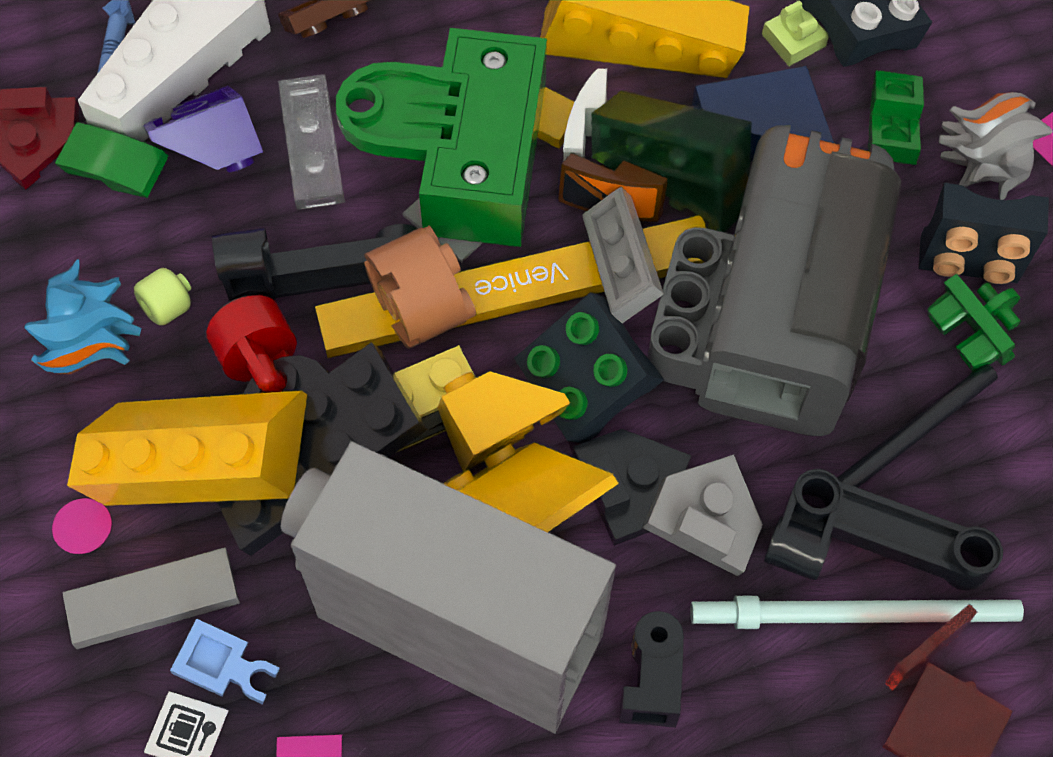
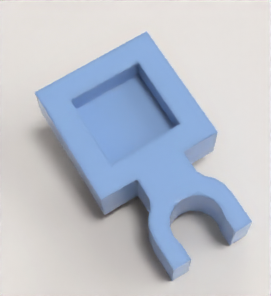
[170,619,279,704]

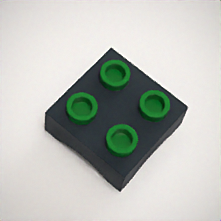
[514,292,664,443]

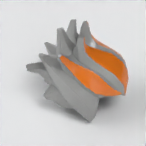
[939,92,1053,200]

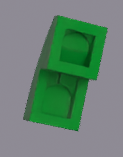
[868,70,924,165]

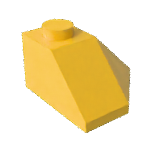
[437,371,570,471]

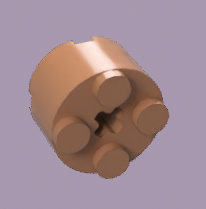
[364,226,476,349]

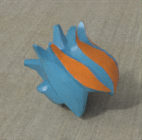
[24,259,141,374]

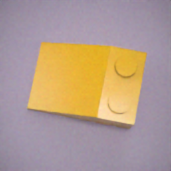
[443,442,619,532]

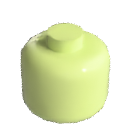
[134,268,191,326]

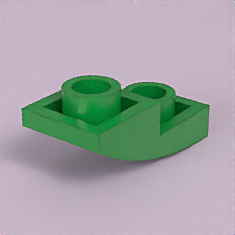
[55,122,169,198]

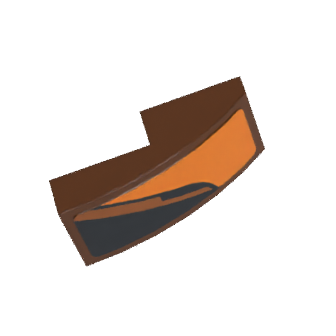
[558,153,668,222]

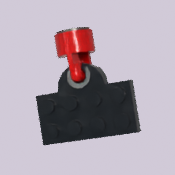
[206,295,428,556]

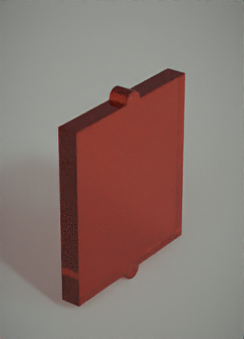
[885,604,978,691]
[883,662,1013,757]

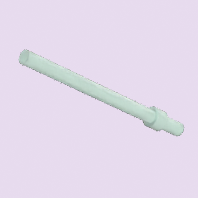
[690,596,1024,629]

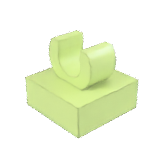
[762,0,829,66]

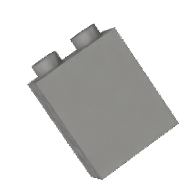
[281,441,616,734]

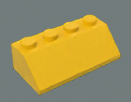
[67,391,307,506]

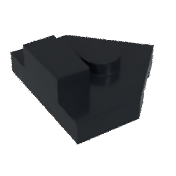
[573,429,691,546]

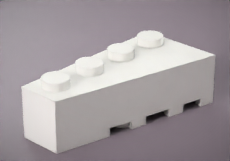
[78,0,271,142]

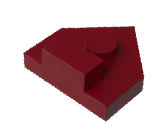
[0,87,79,189]

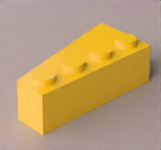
[540,0,750,78]

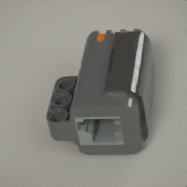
[647,125,901,436]

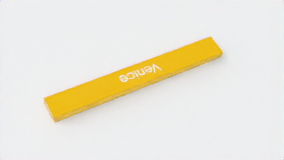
[315,215,707,358]

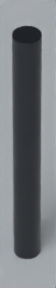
[837,364,998,488]

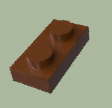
[278,0,370,38]

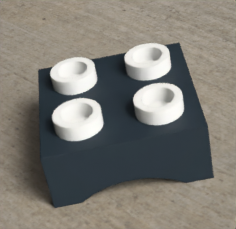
[798,0,933,67]

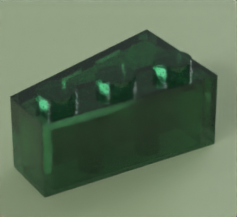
[591,90,752,233]

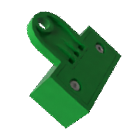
[336,28,547,247]

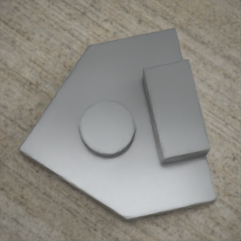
[642,455,762,576]

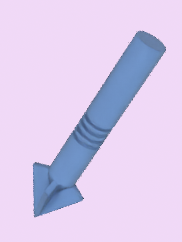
[97,0,135,74]

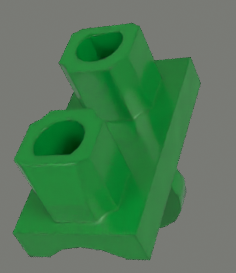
[927,274,1021,372]

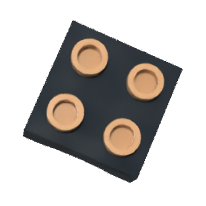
[918,183,1049,284]

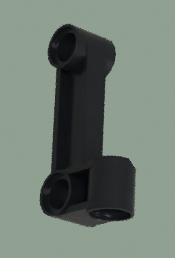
[212,224,417,302]
[764,469,1003,591]

